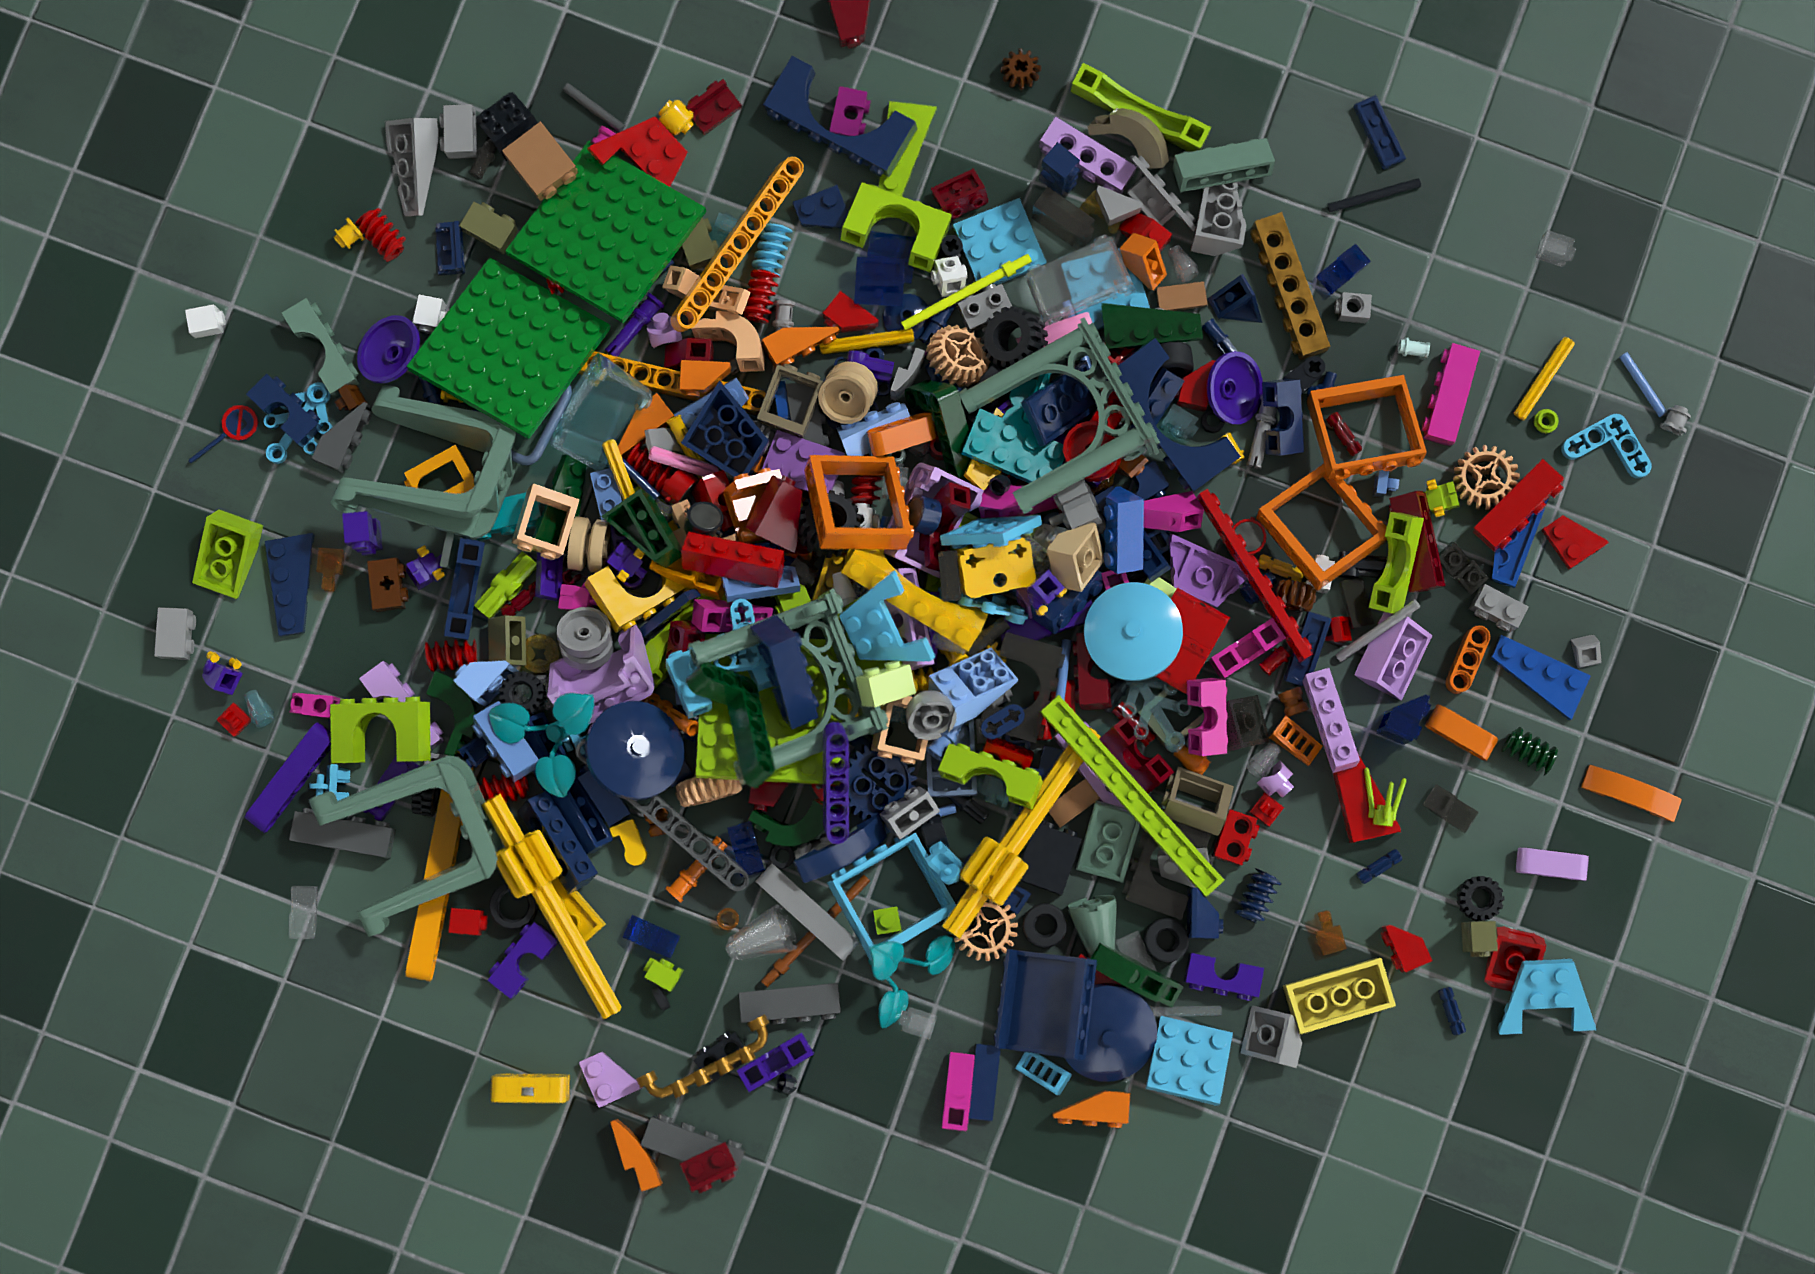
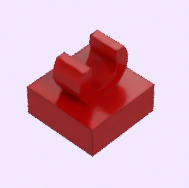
[1325,616,1352,643]
[217,702,253,737]
[1249,793,1284,827]

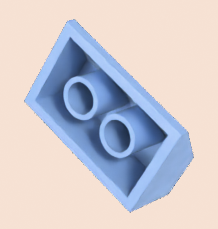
[454,661,518,707]

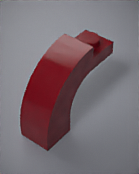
[919,482,971,573]

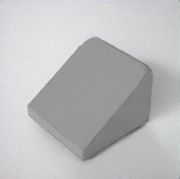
[1571,635,1602,668]

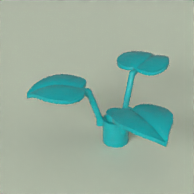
[489,693,594,797]
[868,935,955,1028]

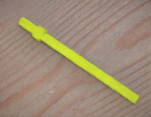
[901,253,1032,331]

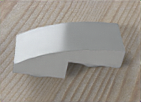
[645,428,684,454]

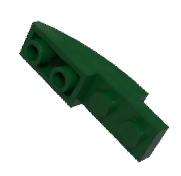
[1091,943,1184,1008]

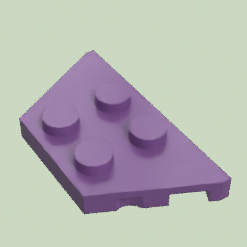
[1169,534,1247,607]

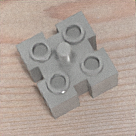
[1049,479,1106,535]

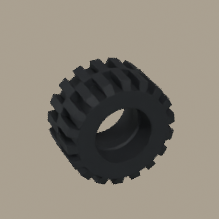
[981,306,1048,368]
[797,490,861,558]

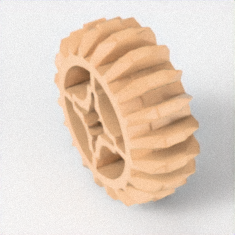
[926,325,990,388]
[1453,445,1520,511]
[676,777,742,807]
[954,900,1018,961]

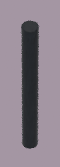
[1327,178,1421,213]

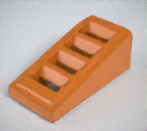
[1269,715,1323,766]

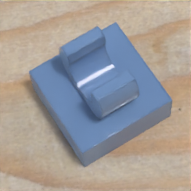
[1373,470,1399,498]

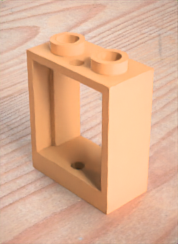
[511,484,579,560]
[871,696,928,765]

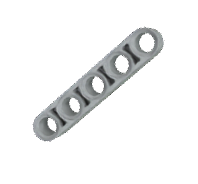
[755,863,860,961]

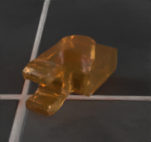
[316,548,345,592]
[1315,910,1347,956]

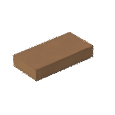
[1156,282,1208,311]

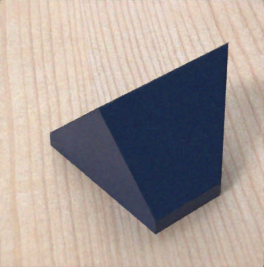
[1207,274,1263,323]

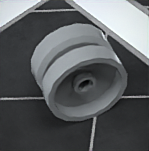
[557,607,614,670]

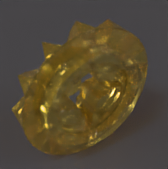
[525,634,559,673]

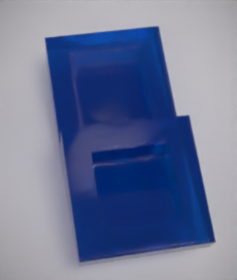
[1316,243,1371,295]
[727,821,765,878]
[622,915,680,959]

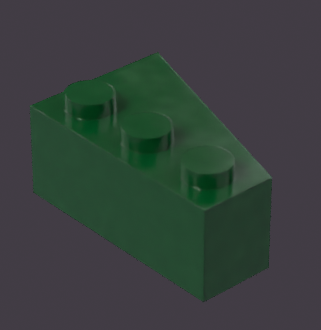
[601,489,682,568]

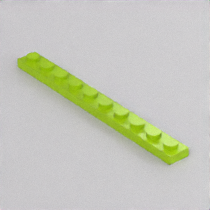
[1040,695,1224,897]

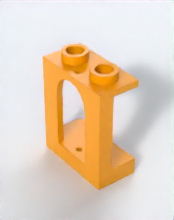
[404,445,475,494]

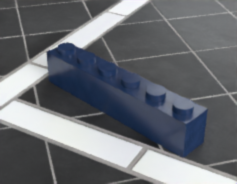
[524,712,613,855]

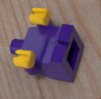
[605,542,647,582]
[405,545,445,590]
[1027,569,1067,616]
[202,651,243,695]

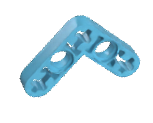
[1561,414,1652,479]
[689,599,761,673]

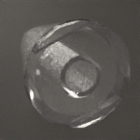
[726,904,797,960]

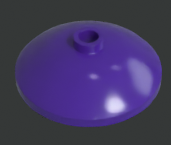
[357,315,420,384]
[1207,351,1263,424]

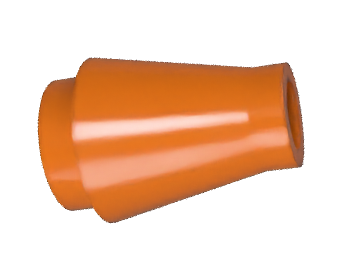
[1173,744,1211,775]

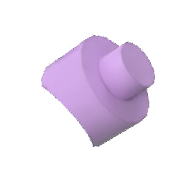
[647,313,682,348]
[1257,761,1294,798]

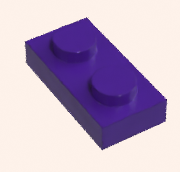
[535,552,563,601]

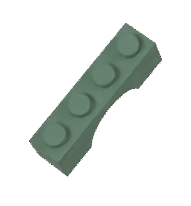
[282,298,360,398]

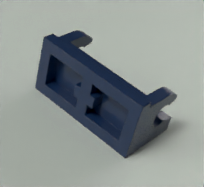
[435,221,465,275]

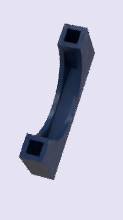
[763,56,918,177]
[1106,338,1241,491]

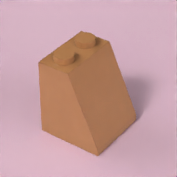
[502,121,579,201]

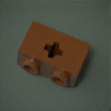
[367,558,409,612]

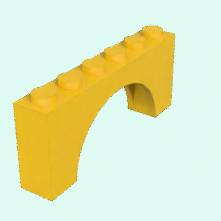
[841,549,988,651]

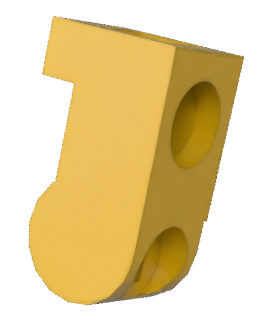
[609,819,647,866]

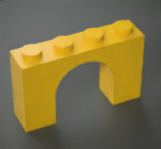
[584,566,691,633]

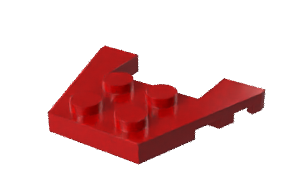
[587,116,688,187]

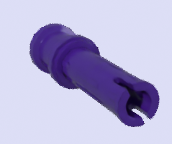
[605,292,665,357]

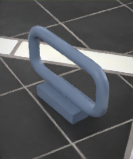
[511,385,572,466]

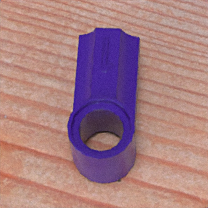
[846,351,894,384]

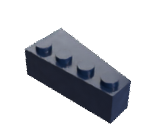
[750,615,819,729]

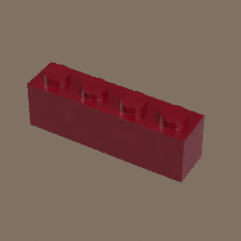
[1389,491,1446,593]

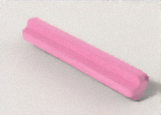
[648,446,719,477]

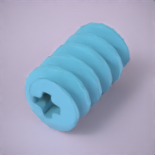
[752,223,793,276]

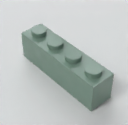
[1172,138,1275,192]

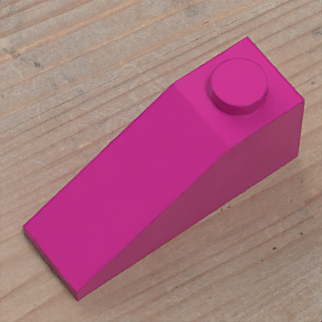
[691,599,773,632]

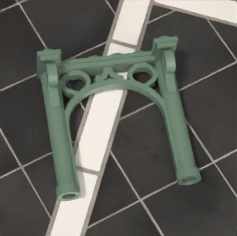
[959,317,1160,514]
[688,589,888,785]

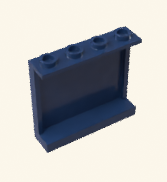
[994,949,1097,1060]

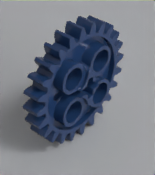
[849,742,917,822]

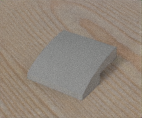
[890,348,925,401]

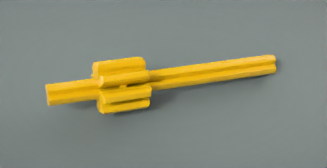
[942,726,1101,939]
[481,794,622,1019]

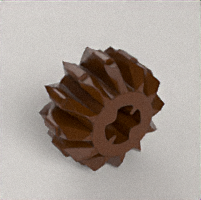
[1000,48,1041,90]
[1275,579,1316,612]

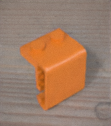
[724,468,782,543]

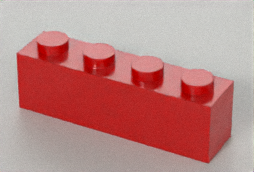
[1473,459,1565,552]
[682,532,784,588]

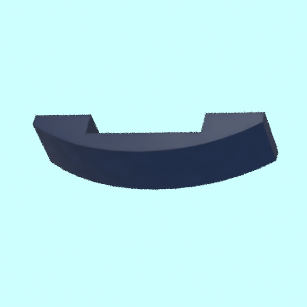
[794,814,888,883]

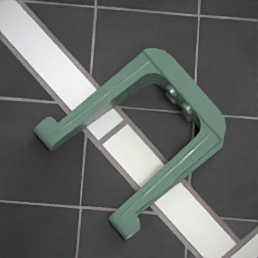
[331,385,518,540]
[308,755,503,937]

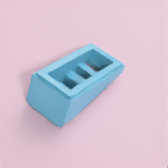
[1015,1052,1072,1095]

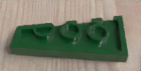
[1101,303,1203,351]
[532,454,588,554]

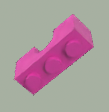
[1208,618,1286,680]
[1187,678,1228,756]

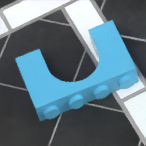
[666,633,773,719]

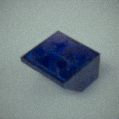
[1376,695,1431,745]

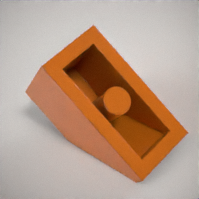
[1120,233,1167,290]
[680,360,731,398]

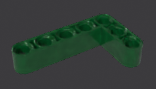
[904,380,971,484]
[686,662,775,788]

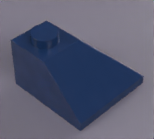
[1187,888,1223,939]

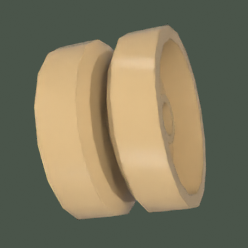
[818,362,878,424]
[567,516,611,573]

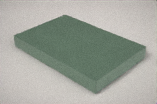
[1076,800,1140,883]

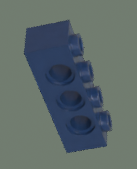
[518,791,598,894]

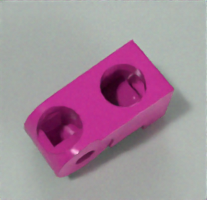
[289,693,340,719]

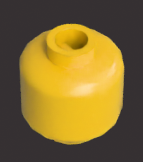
[658,100,693,135]

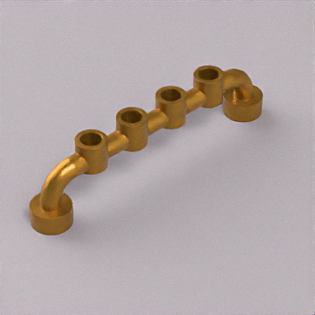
[636,1014,769,1098]

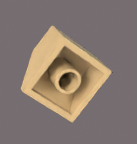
[1047,523,1104,592]

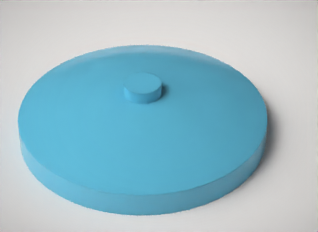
[1084,582,1183,681]

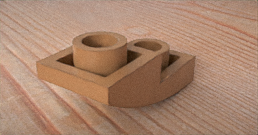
[1048,779,1100,828]

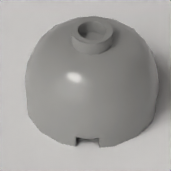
[906,690,956,740]

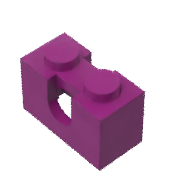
[830,86,871,136]

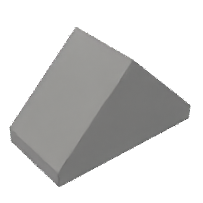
[1095,185,1143,226]

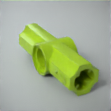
[474,551,537,618]

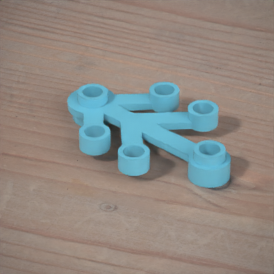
[263,382,333,464]
[938,583,1029,624]

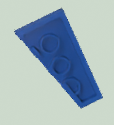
[1492,482,1549,589]
[1490,635,1591,721]

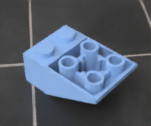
[928,647,1018,727]

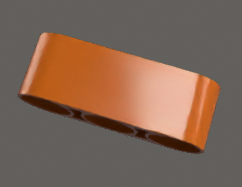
[867,412,937,456]
[1445,625,1490,694]
[1425,704,1499,761]

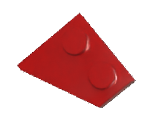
[1541,515,1609,570]

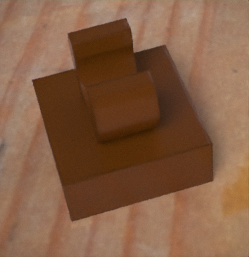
[335,385,367,411]

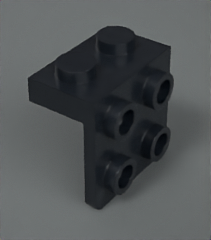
[476,92,538,161]

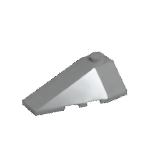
[385,118,439,216]
[1191,182,1246,256]

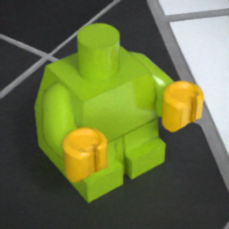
[1426,479,1460,517]

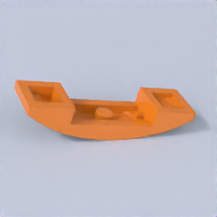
[1581,765,1682,822]

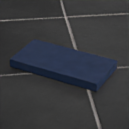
[1021,360,1101,447]

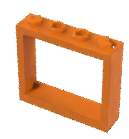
[1307,375,1427,480]
[804,455,914,550]
[1256,464,1387,591]

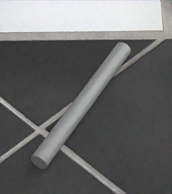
[1336,600,1420,662]

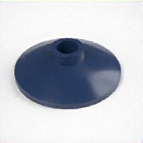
[883,294,930,340]

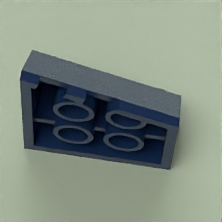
[681,380,769,477]

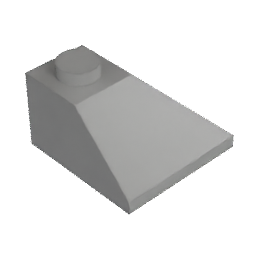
[1240,1005,1302,1068]

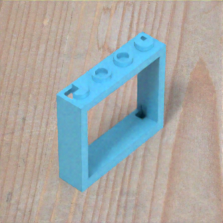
[827,833,956,960]

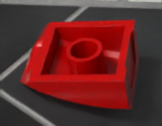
[1484,926,1547,992]

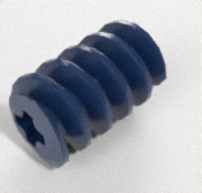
[1234,868,1282,924]

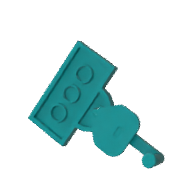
[961,363,1065,483]

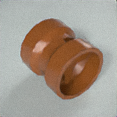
[1278,686,1309,717]
[643,808,669,838]

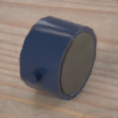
[908,495,942,535]

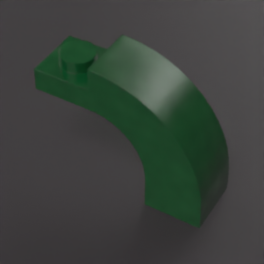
[426,671,478,757]
[748,798,837,846]

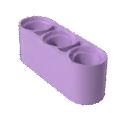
[1515,848,1589,881]

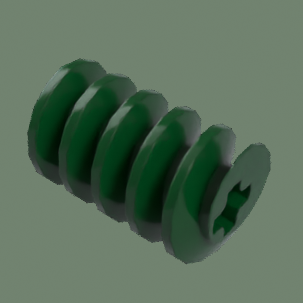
[1501,727,1558,776]

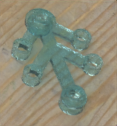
[1121,677,1191,752]

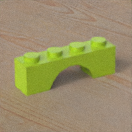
[1369,512,1424,613]
[938,743,1043,809]

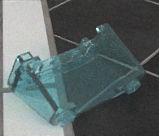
[550,353,653,471]

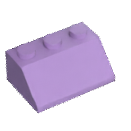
[1354,612,1432,700]

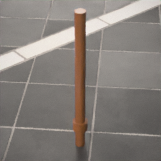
[761,874,870,988]

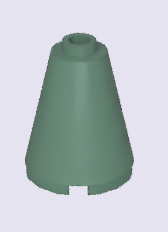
[1068,895,1117,959]

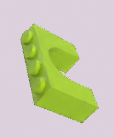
[840,182,952,273]
[330,697,431,763]

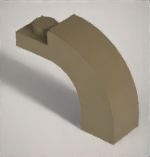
[1088,108,1169,169]

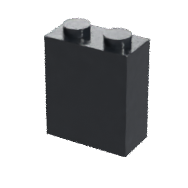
[1020,820,1082,895]

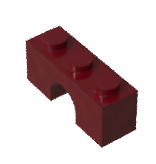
[1073,633,1112,710]
[1099,716,1174,794]

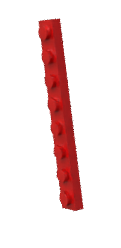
[1197,489,1312,663]

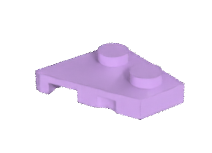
[579,1052,643,1108]

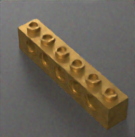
[1250,212,1330,360]

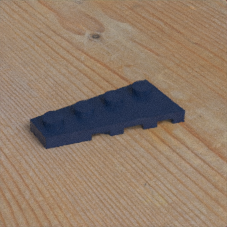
[265,533,315,637]

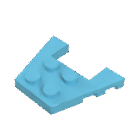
[839,571,935,662]
[1498,959,1596,1035]

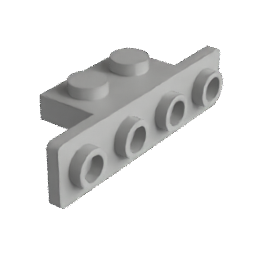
[1127,155,1196,232]

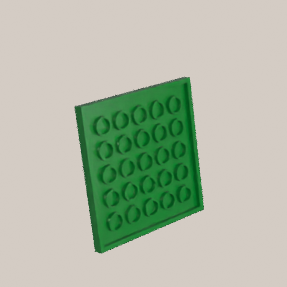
[505,141,707,324]
[407,258,611,439]

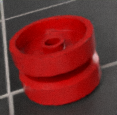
[1063,421,1121,482]

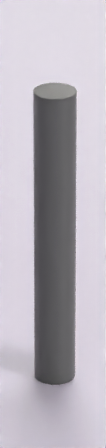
[563,83,625,132]

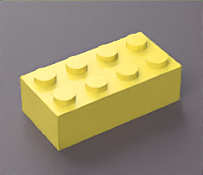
[1282,958,1396,1034]

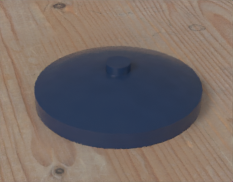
[585,701,684,800]
[1065,983,1157,1082]

